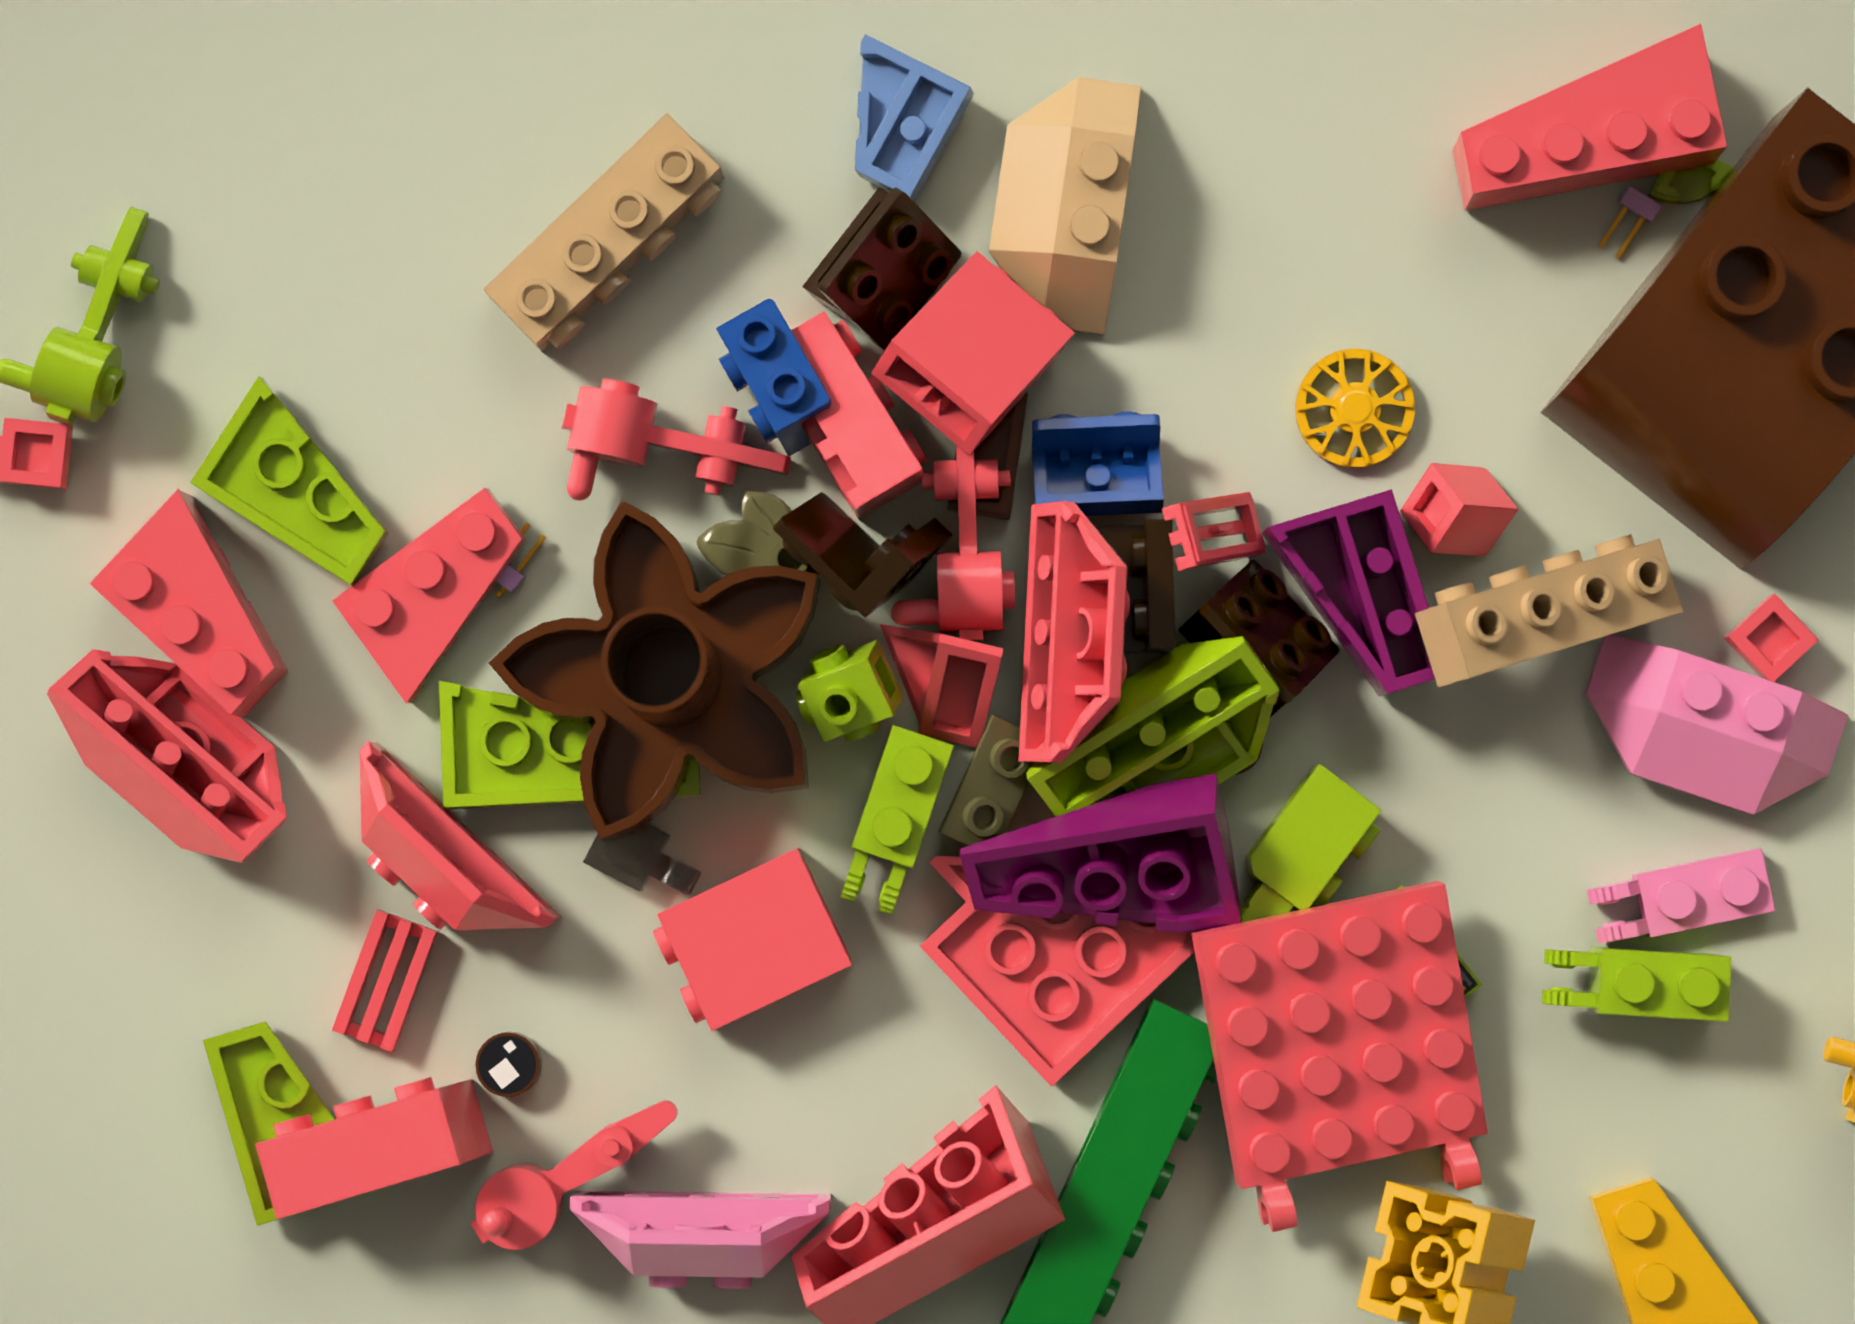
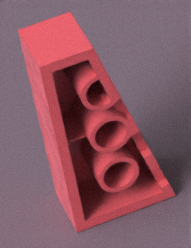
[791,1085,1065,1324]

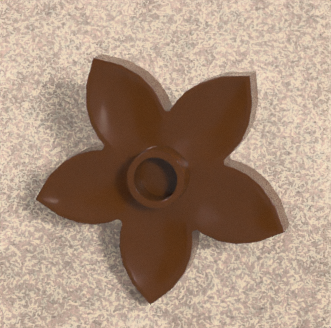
[489,500,821,843]

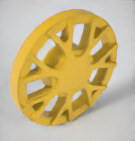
[1295,348,1415,468]

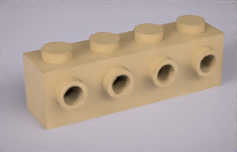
[483,113,724,353]
[1414,534,1683,688]

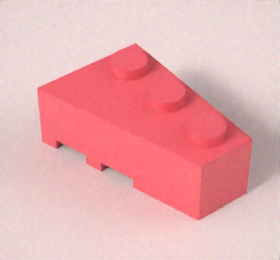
[255,1077,493,1219]

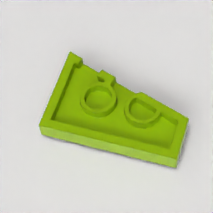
[190,376,389,585]

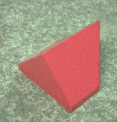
[879,624,1004,748]

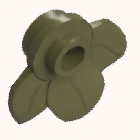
[696,491,820,576]

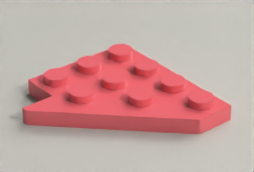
[920,856,1221,1087]

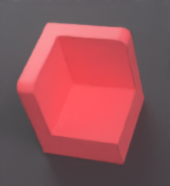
[1400,463,1518,557]

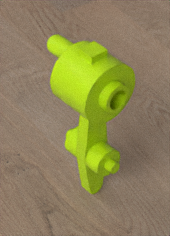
[0,207,160,426]

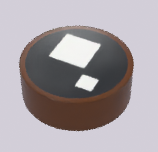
[475,1032,542,1097]

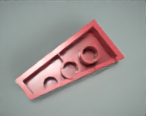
[1452,24,1727,211]

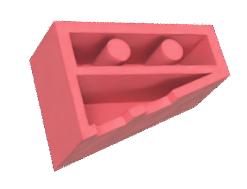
[791,311,927,520]
[89,489,288,717]

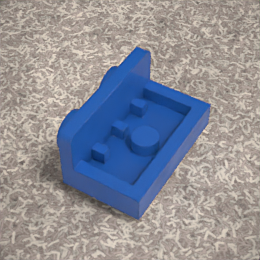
[716,299,831,457]
[1032,411,1164,516]

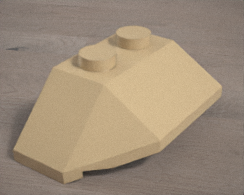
[989,77,1141,336]

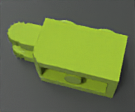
[840,725,954,915]
[1240,764,1382,922]
[1542,947,1732,1021]

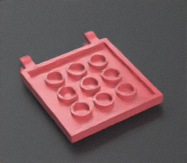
[1191,881,1488,1232]

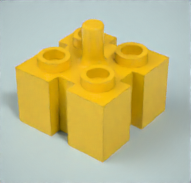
[1356,1181,1535,1324]

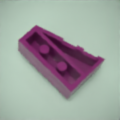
[1262,489,1435,696]

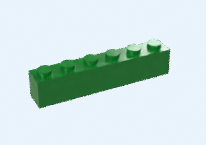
[999,997,1217,1324]

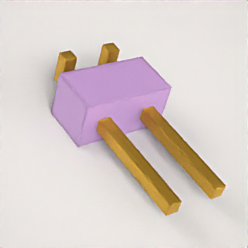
[495,522,547,598]

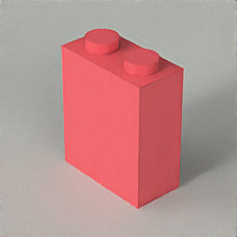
[871,251,1075,456]
[653,848,853,1031]

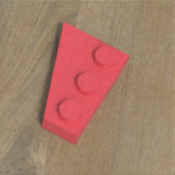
[332,488,526,704]

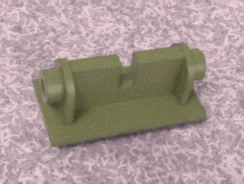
[938,715,1034,846]

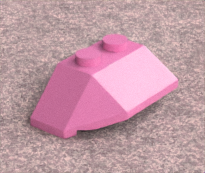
[1585,634,1848,815]
[570,1190,831,1289]

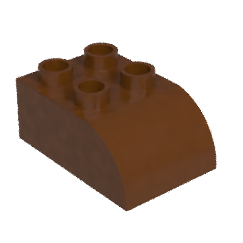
[1540,87,1855,569]

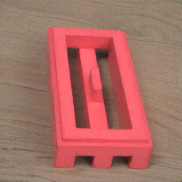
[1162,492,1266,571]
[332,909,439,1052]

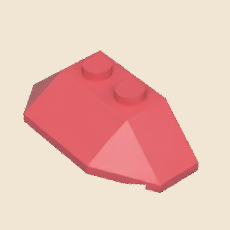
[1018,501,1130,763]
[47,649,287,863]
[359,741,561,930]

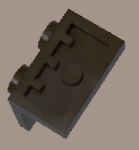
[773,492,953,618]
[1094,519,1175,653]

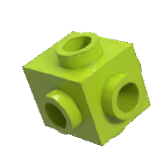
[796,639,903,742]

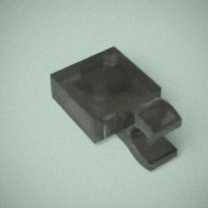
[583,823,702,895]

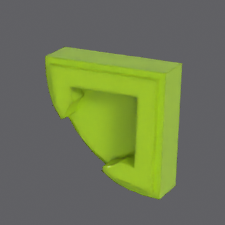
[1648,159,1733,204]

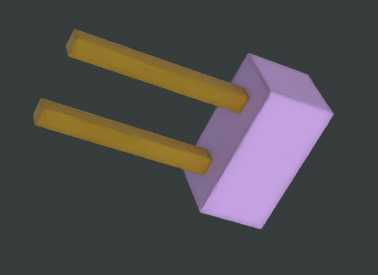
[1598,186,1662,259]

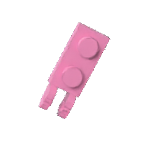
[1587,848,1775,943]

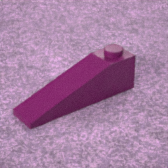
[960,774,1241,933]

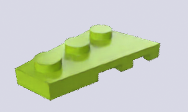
[203,1021,335,1226]

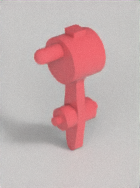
[561,379,792,501]
[891,445,1015,640]
[470,1100,678,1250]

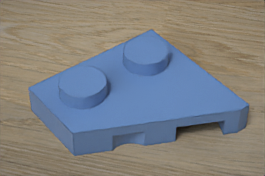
[855,34,974,202]

